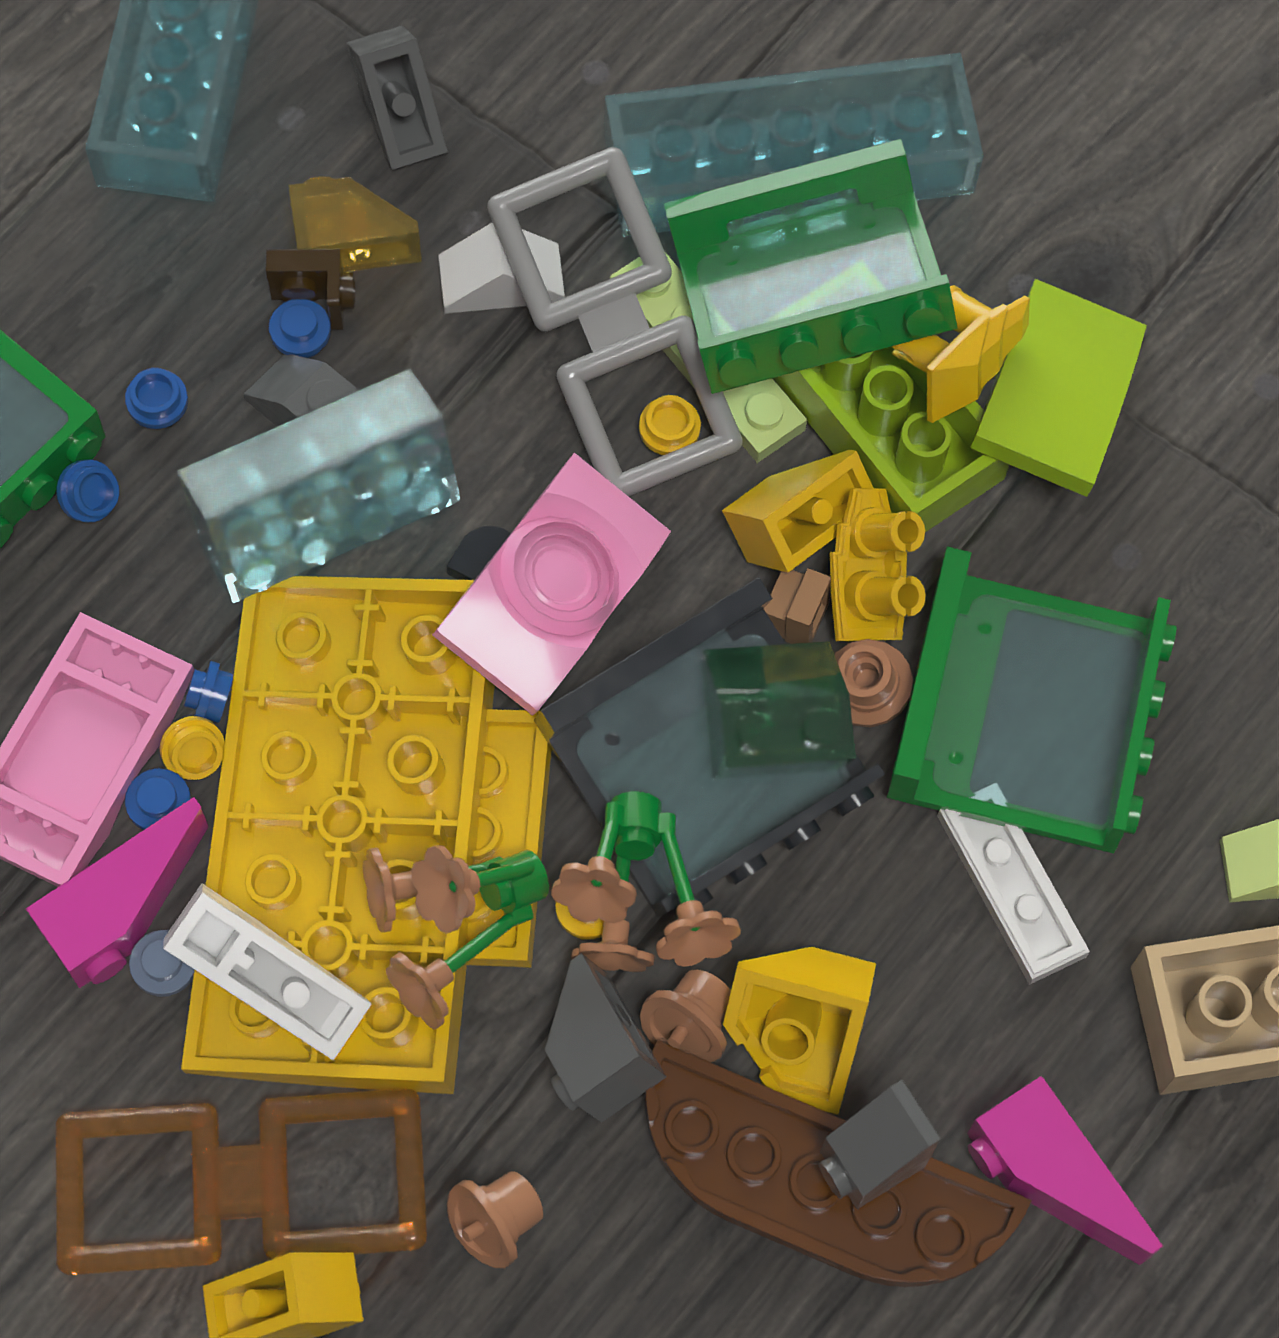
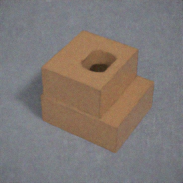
[764,568,831,650]

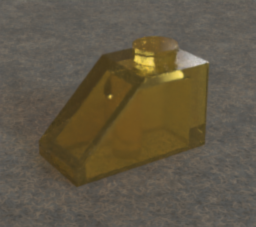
[288,176,422,272]

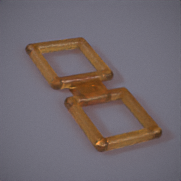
[56,1089,427,1275]

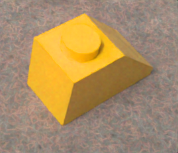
[722,450,873,573]
[203,1252,363,1338]

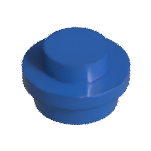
[269,299,331,358]
[125,368,188,429]
[57,460,119,522]
[184,661,234,723]
[125,768,191,830]

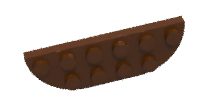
[645,1040,1032,1287]

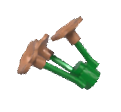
[551,791,741,972]
[363,845,549,1029]

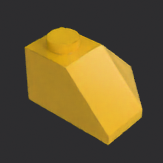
[723,947,876,1115]

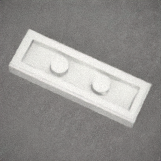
[937,784,1090,985]

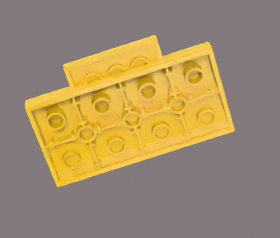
[181,575,552,1094]

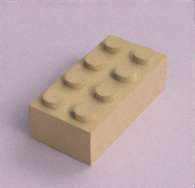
[1131,925,1279,1095]

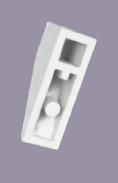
[163,883,372,1060]

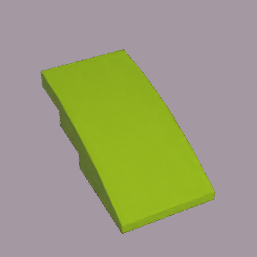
[970,279,1147,497]

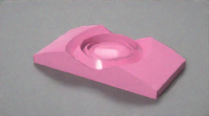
[432,453,671,715]
[0,612,194,887]

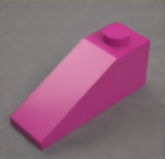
[26,797,209,989]
[967,1076,1163,1265]

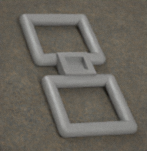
[487,147,743,497]

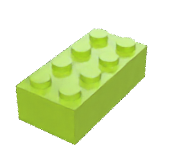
[773,265,1009,532]

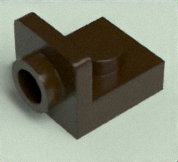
[266,249,355,330]

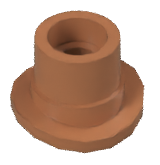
[824,639,914,728]
[640,970,731,1062]
[447,1172,543,1268]

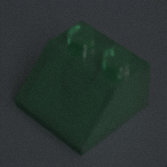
[701,641,856,779]

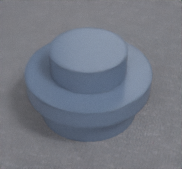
[129,930,195,997]

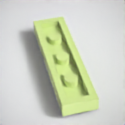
[610,253,807,463]

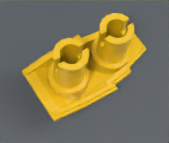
[892,285,1030,423]
[830,488,926,641]

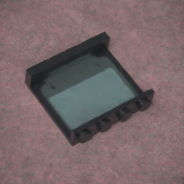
[534,577,885,918]

